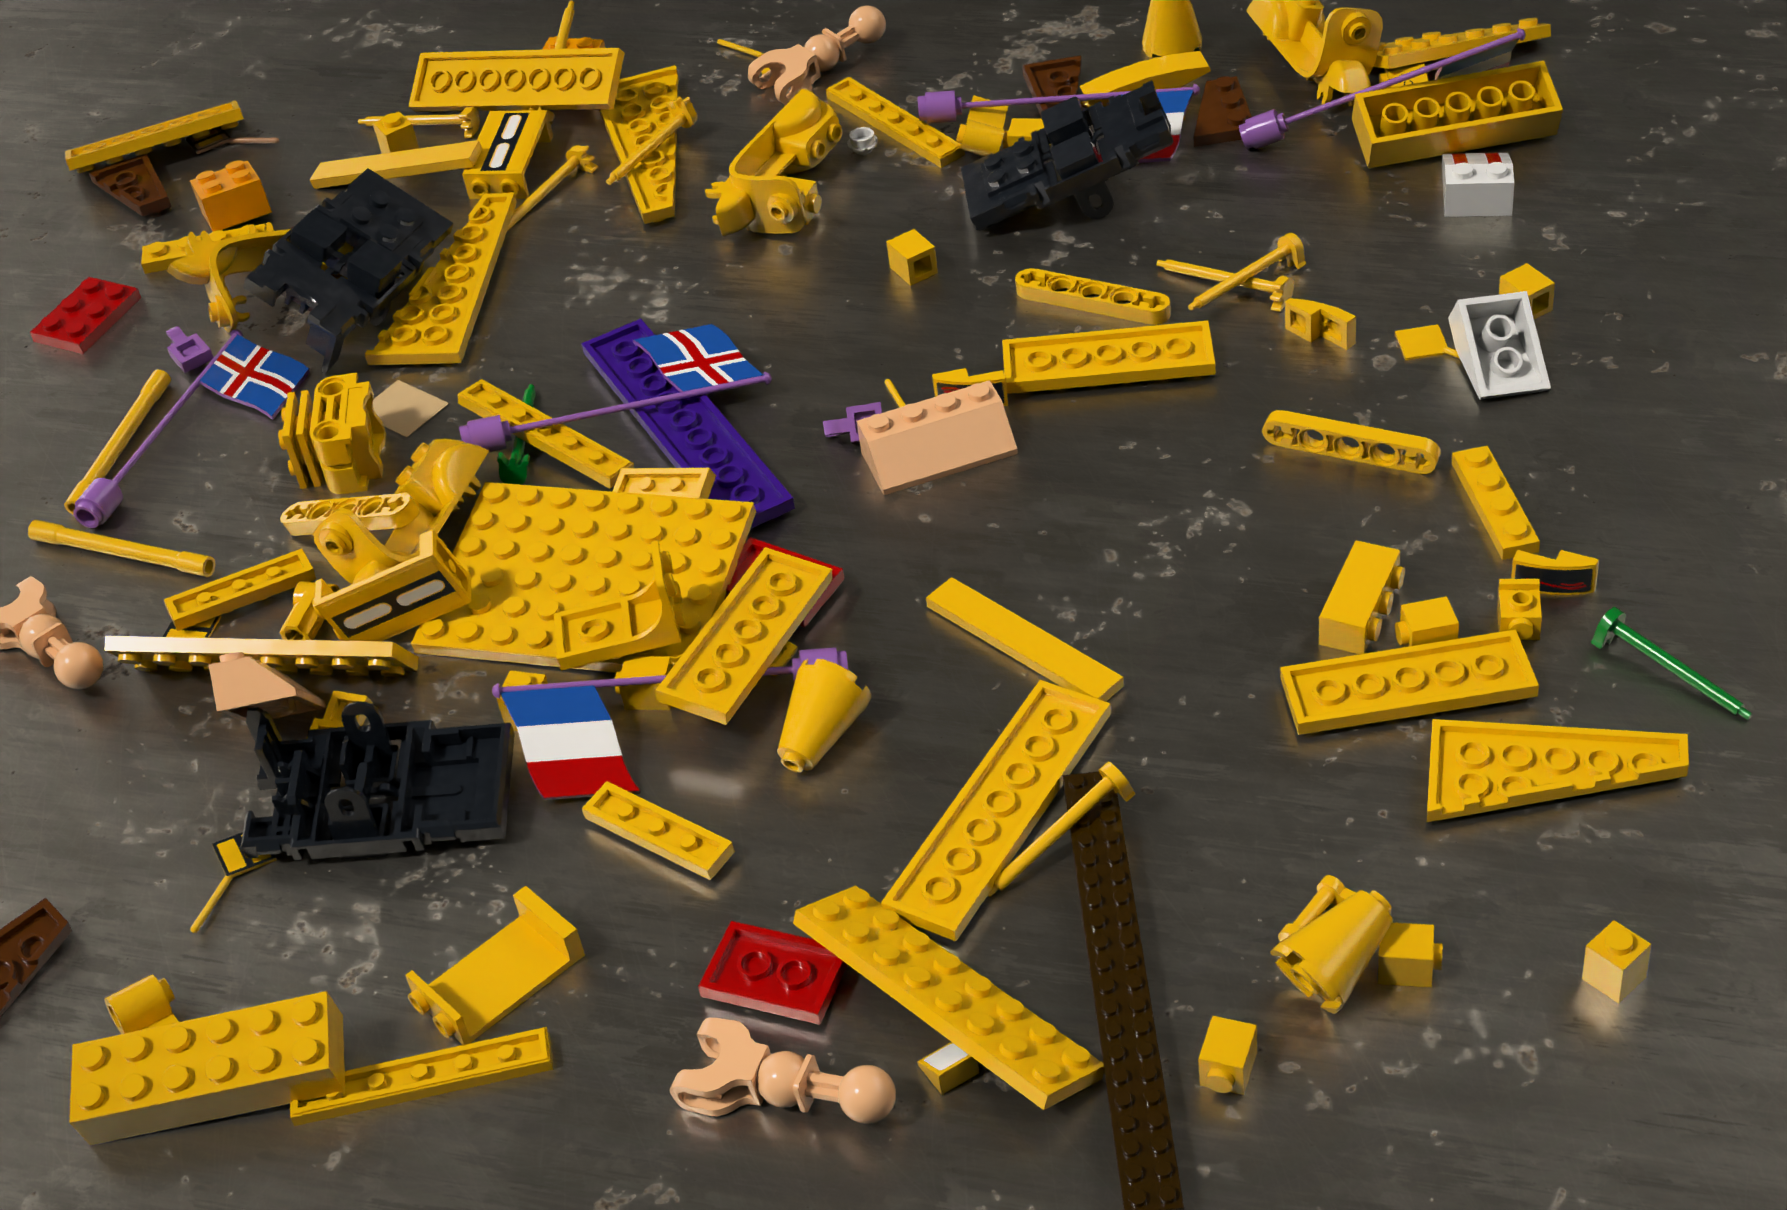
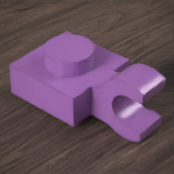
[166,326,214,373]
[823,402,882,443]

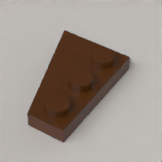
[1023,55,1082,118]

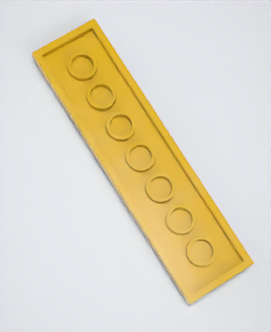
[408,48,625,112]
[104,636,419,677]
[881,680,1111,941]
[793,885,1104,1110]

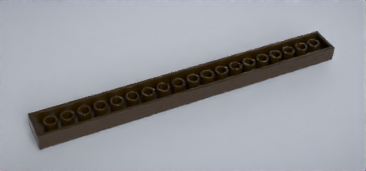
[1063,771,1184,1210]

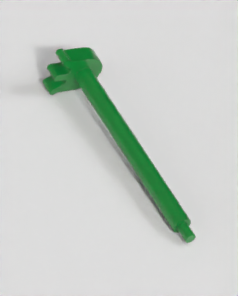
[497,384,536,485]
[1591,607,1753,720]

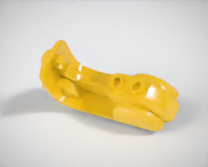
[1246,0,1383,107]
[705,89,842,236]
[167,222,353,333]
[313,438,489,584]

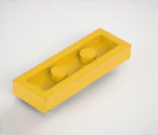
[612,468,716,499]

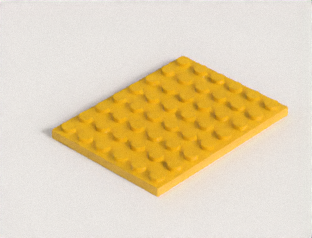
[411,482,756,673]

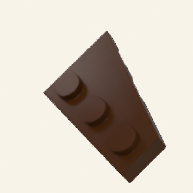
[1193,76,1252,147]
[89,154,172,217]
[0,898,72,1017]

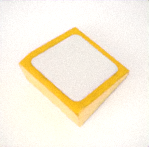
[917,1042,979,1095]

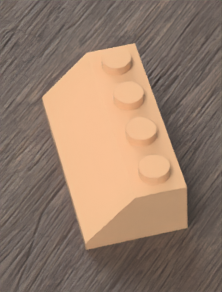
[856,380,1018,495]
[209,652,326,722]

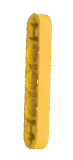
[1015,268,1171,325]
[1262,410,1441,474]
[280,493,419,536]

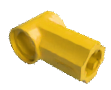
[280,581,340,640]

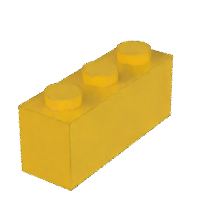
[1319,540,1405,654]

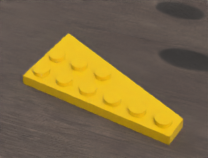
[1373,18,1551,69]
[1427,719,1689,822]

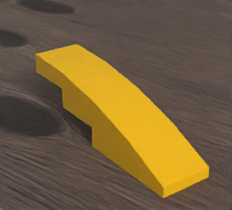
[1080,51,1211,106]

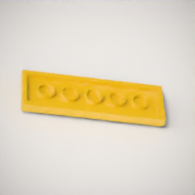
[65,100,244,173]
[1002,320,1216,394]
[656,547,832,725]
[1280,629,1539,735]

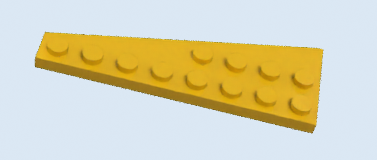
[599,65,679,224]
[365,193,517,365]

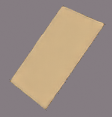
[373,380,450,437]

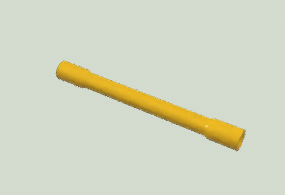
[64,369,171,515]
[28,520,216,577]

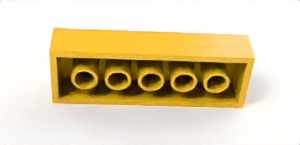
[1352,61,1563,168]
[69,991,345,1145]

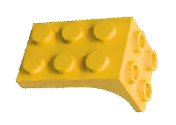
[554,540,686,671]

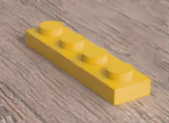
[141,223,266,274]
[1451,445,1540,560]
[163,548,316,631]
[582,781,735,881]

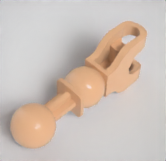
[748,5,886,105]
[0,576,103,690]
[670,1018,896,1124]

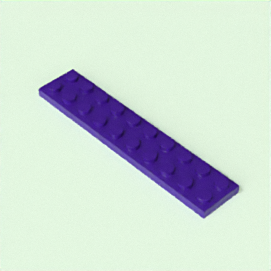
[581,318,795,529]

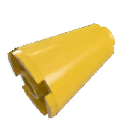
[1142,0,1202,58]
[777,659,872,773]
[1270,890,1393,1014]

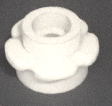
[847,127,878,155]

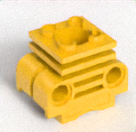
[278,372,386,494]

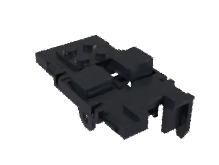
[961,80,1174,231]
[243,168,454,374]
[240,701,515,860]

